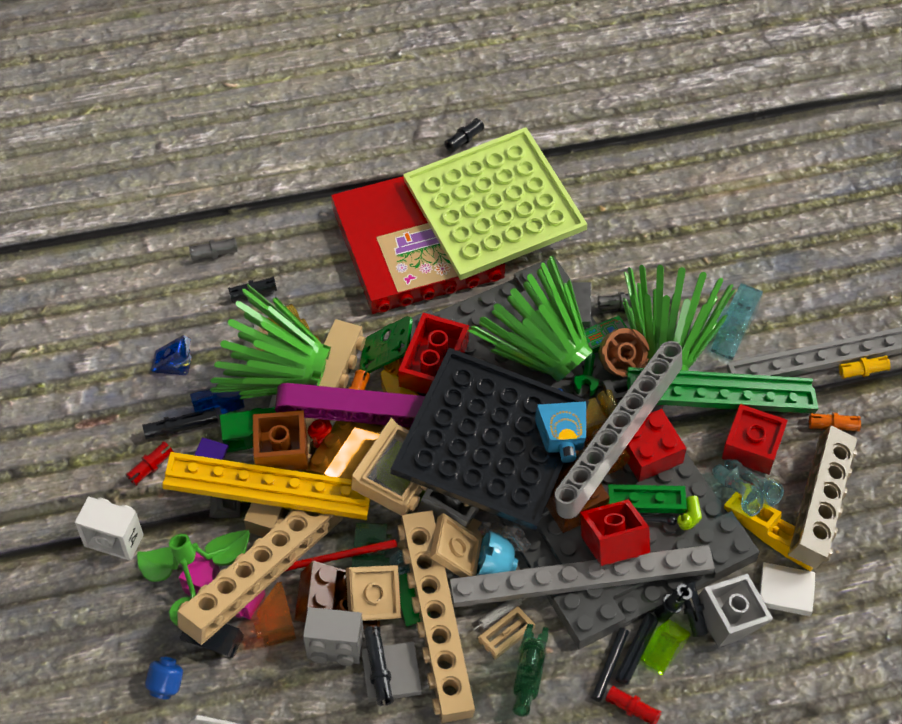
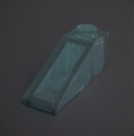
[711,283,763,360]

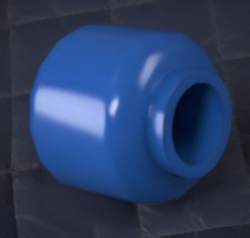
[145,656,183,699]

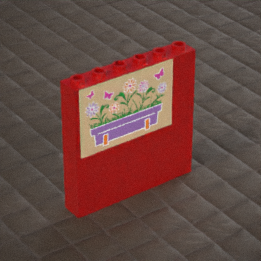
[331,176,505,314]

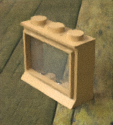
[351,418,428,516]

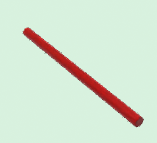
[286,539,397,571]

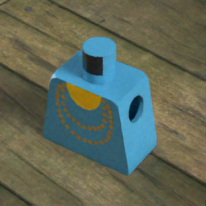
[535,401,586,463]

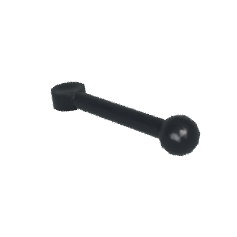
[642,515,677,526]

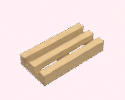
[478,606,535,660]

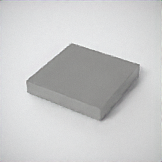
[361,642,422,703]

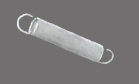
[472,598,526,630]

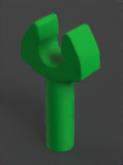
[574,353,599,396]

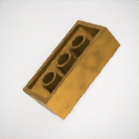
[305,421,386,480]

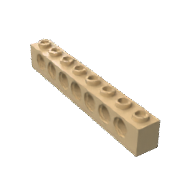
[178,509,343,645]
[397,510,475,723]

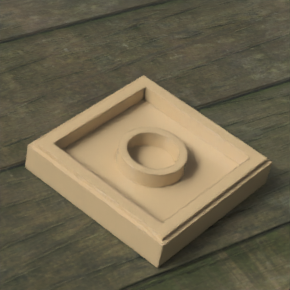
[430,513,482,577]
[346,565,401,621]

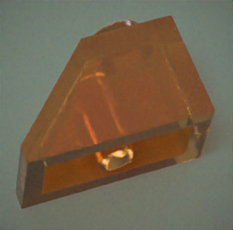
[254,581,296,647]

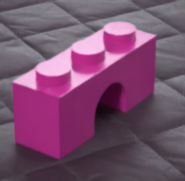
[179,553,265,620]

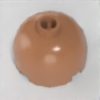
[599,328,649,377]

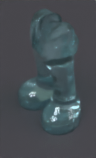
[712,459,784,516]

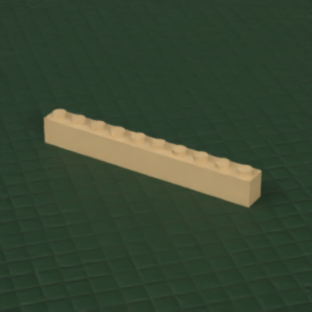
[244,319,366,537]

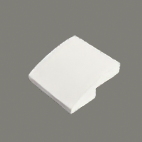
[760,562,815,617]

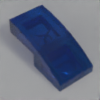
[190,390,245,414]

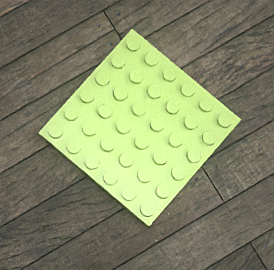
[403,127,587,280]

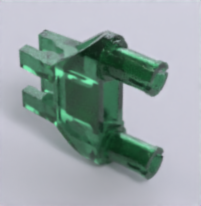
[513,624,549,717]

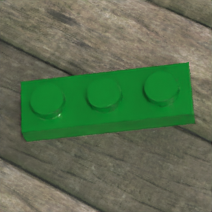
[607,484,687,514]

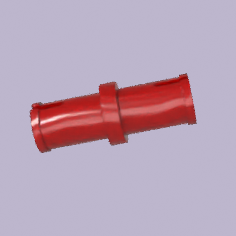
[125,441,174,486]
[605,686,662,724]

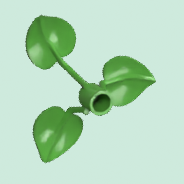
[137,530,250,626]

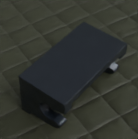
[179,624,244,658]

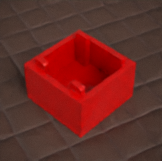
[722,404,788,475]

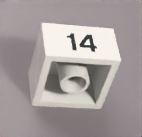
[75,496,143,561]

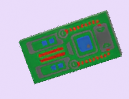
[584,315,627,353]

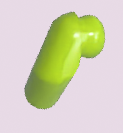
[677,496,702,530]

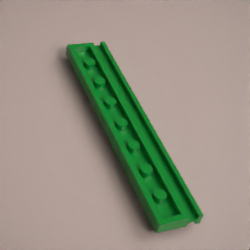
[625,367,819,414]

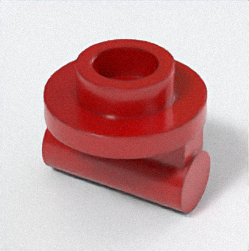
[307,419,332,448]

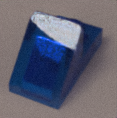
[151,335,192,375]

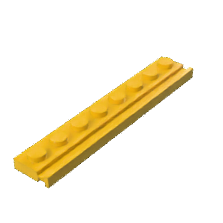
[162,452,371,520]

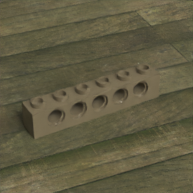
[788,425,857,569]

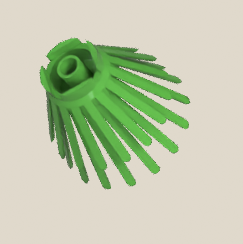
[468,255,594,383]
[623,265,735,371]
[209,284,331,399]

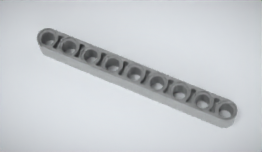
[555,341,682,519]

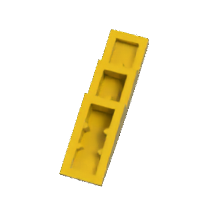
[724,490,813,572]

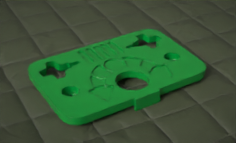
[359,316,413,376]

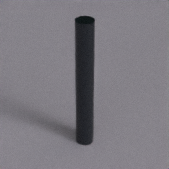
[591,627,629,702]

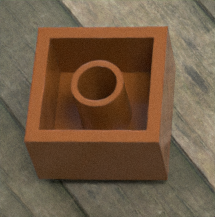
[253,410,308,471]

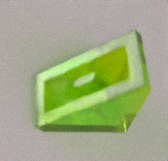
[640,619,692,675]

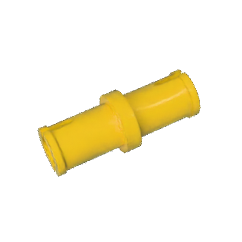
[839,355,891,379]

